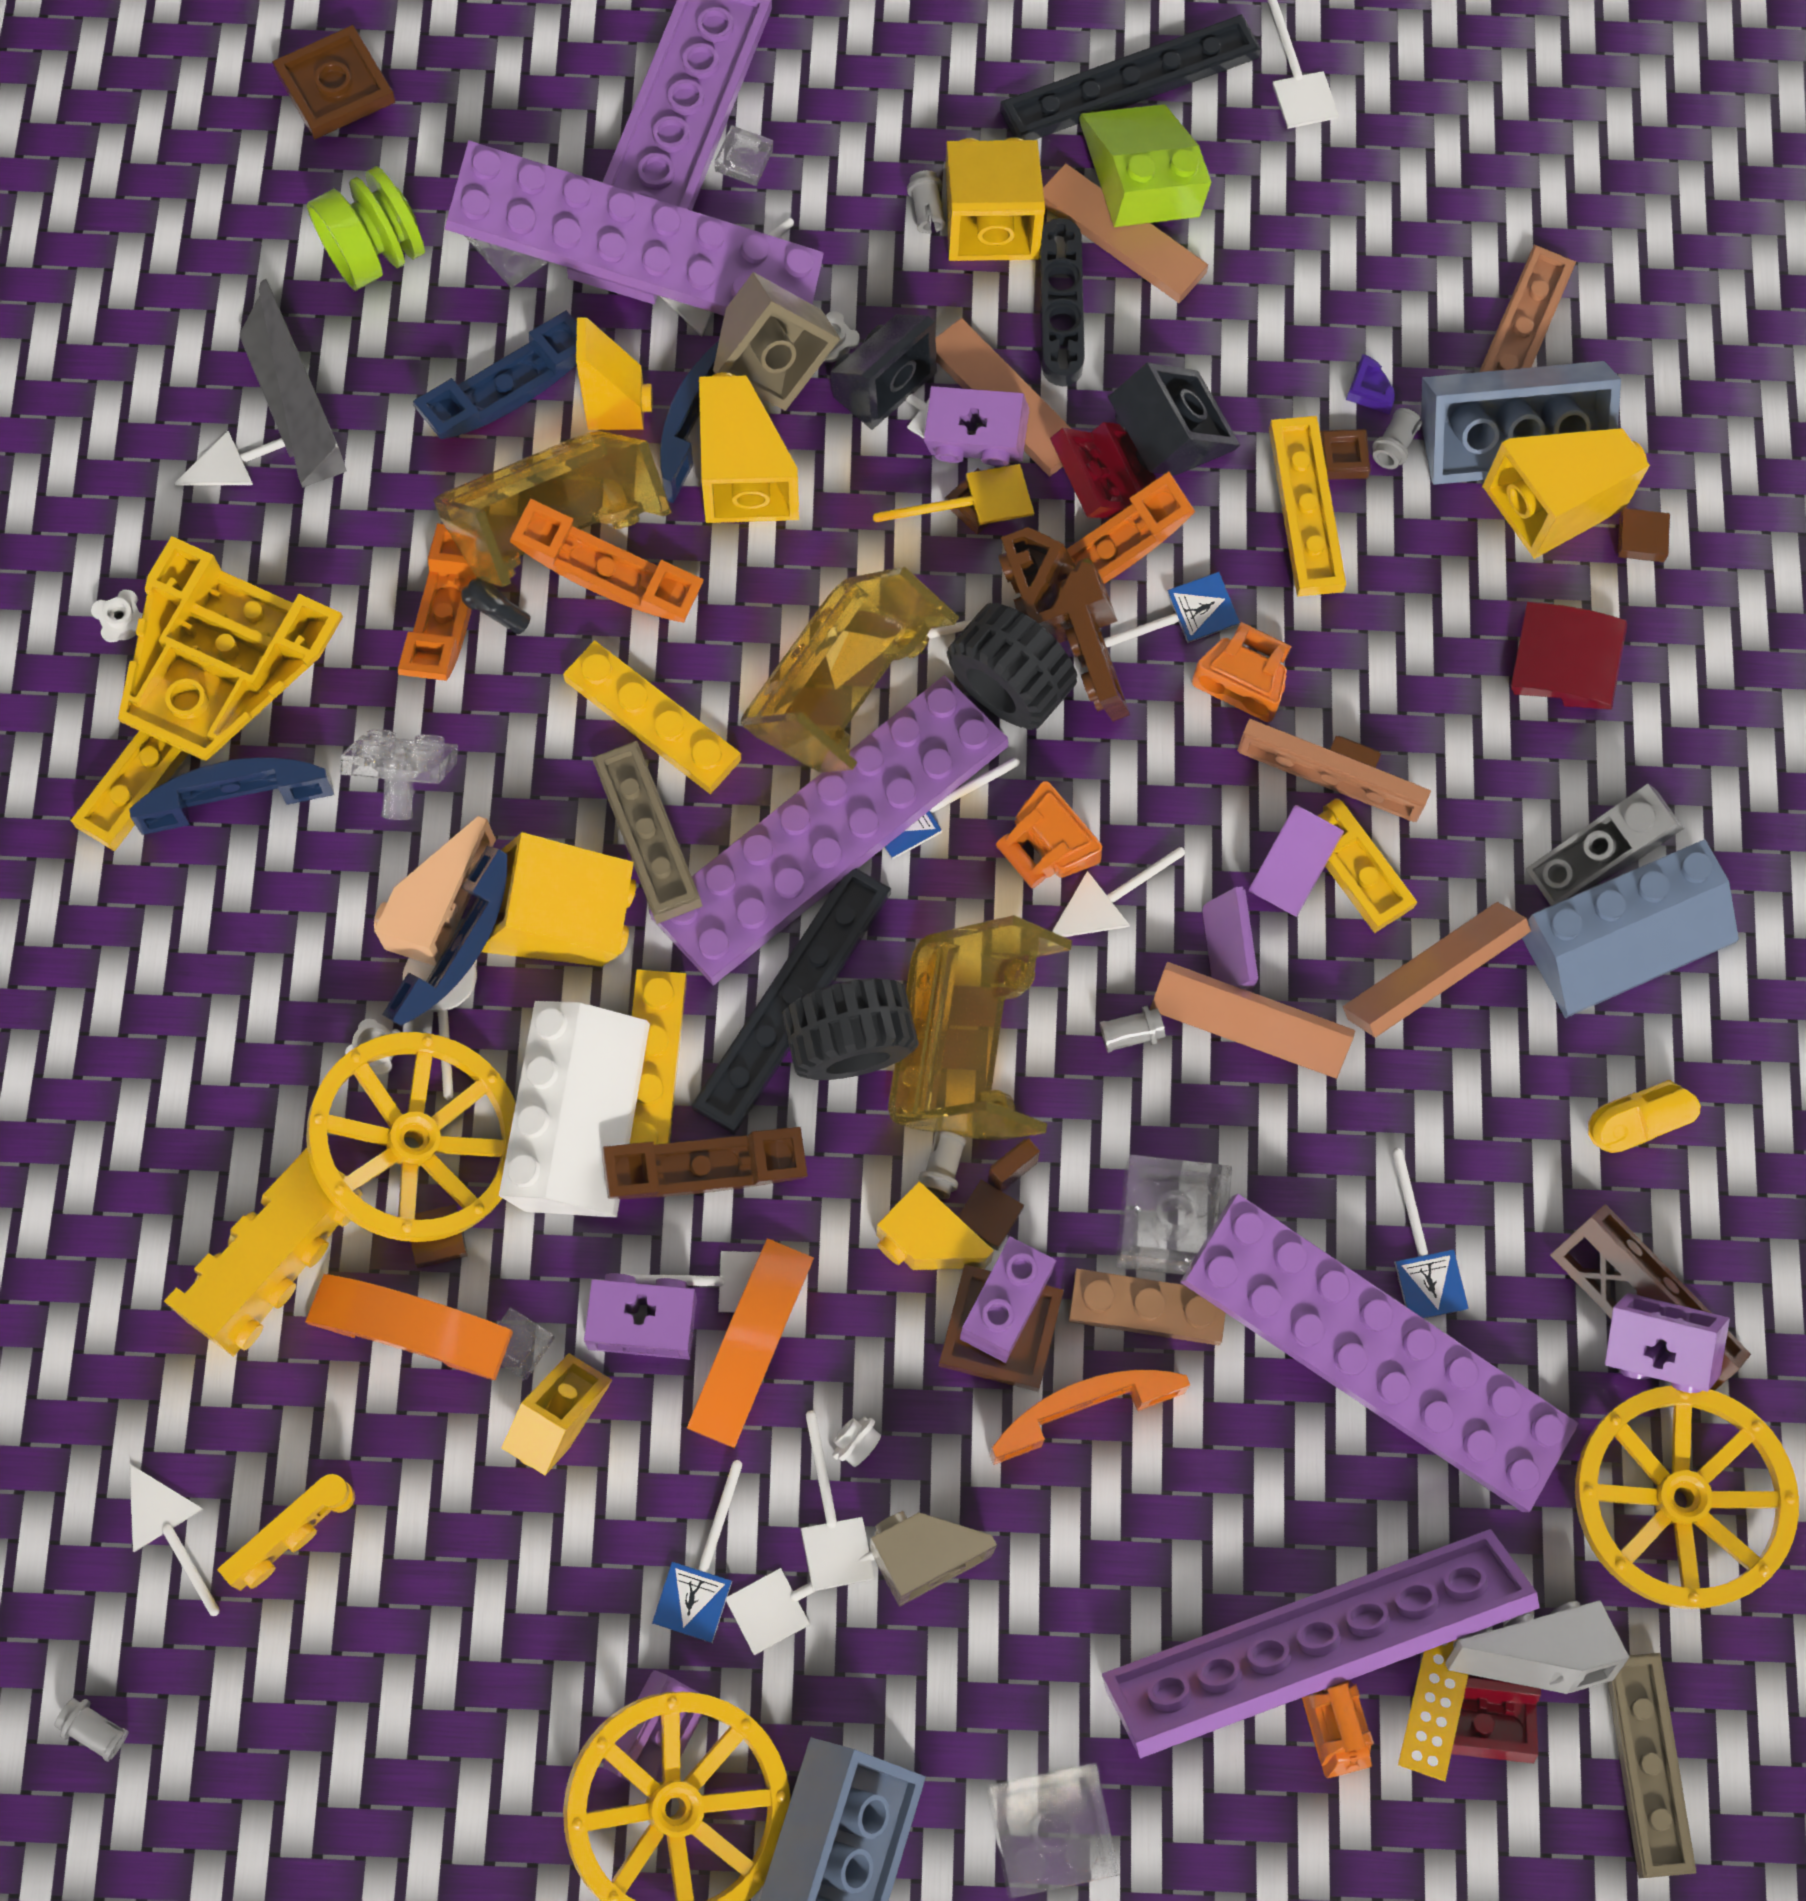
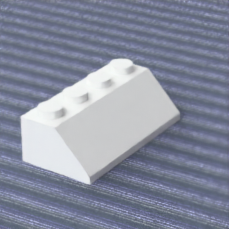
[499,1001,650,1217]

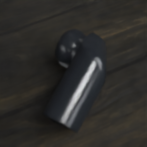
[461,578,530,634]

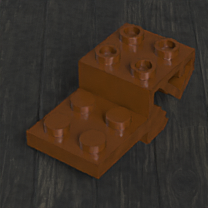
[998,527,1130,721]

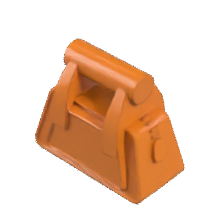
[1192,622,1292,722]
[996,781,1102,888]
[1302,1680,1374,1778]

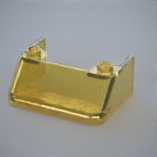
[434,431,672,587]
[741,566,959,772]
[888,915,1072,1141]

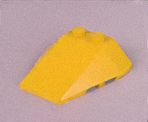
[118,536,343,761]

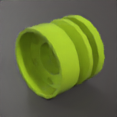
[306,166,425,291]

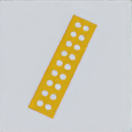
[1398,1639,1469,1781]

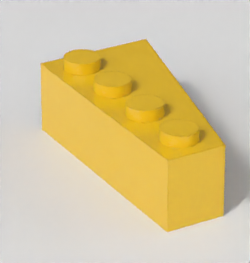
[164,1148,363,1357]

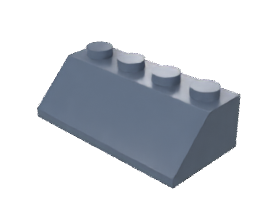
[1421,361,1621,485]
[1522,839,1739,1018]
[759,1737,926,1901]

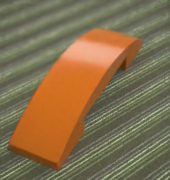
[1066,471,1196,584]
[510,498,704,623]
[398,523,484,681]
[687,1238,814,1449]
[305,1274,513,1381]
[990,1370,1190,1465]

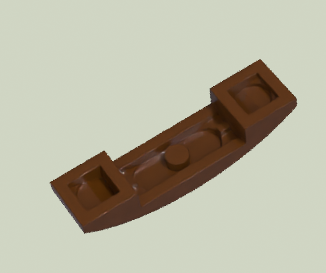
[601,1127,808,1199]

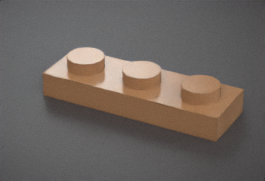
[1068,1268,1226,1346]

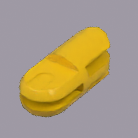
[1588,1080,1701,1153]

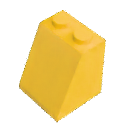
[945,138,1045,261]
[699,372,799,523]
[1482,428,1650,559]
[481,832,636,967]

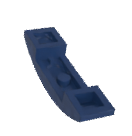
[413,310,577,439]
[660,341,719,503]
[129,758,334,835]
[382,846,507,1026]

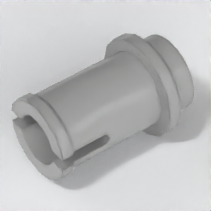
[907,170,946,234]
[1372,408,1422,469]
[1100,1006,1165,1053]
[918,1131,966,1199]
[54,1698,129,1762]

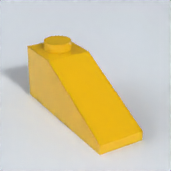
[576,318,652,430]

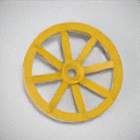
[306,1032,516,1242]
[1575,1385,1799,1609]
[563,1691,790,1901]

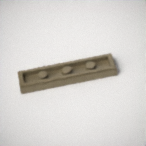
[592,741,703,924]
[1607,1653,1697,1879]

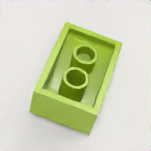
[1079,104,1211,227]

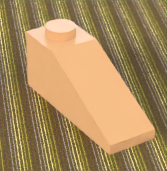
[374,816,496,966]

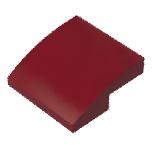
[1050,422,1157,518]
[1511,602,1627,710]
[1451,1675,1541,1764]

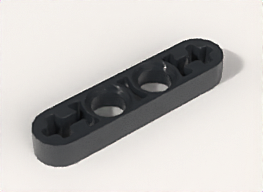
[1039,218,1085,387]

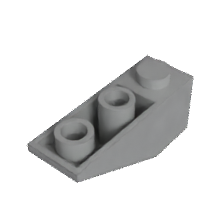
[1526,784,1684,906]
[1445,1600,1629,1694]

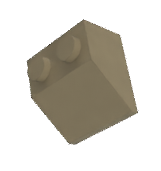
[713,272,840,411]
[870,1511,997,1607]

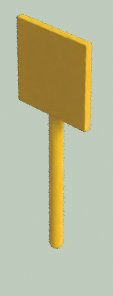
[873,464,1034,525]

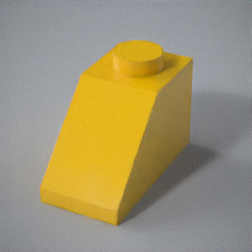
[876,1181,994,1270]
[501,1353,612,1475]

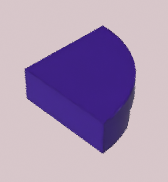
[1346,354,1395,415]

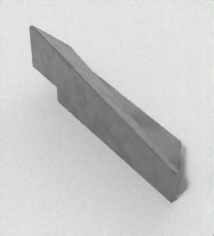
[239,279,347,488]

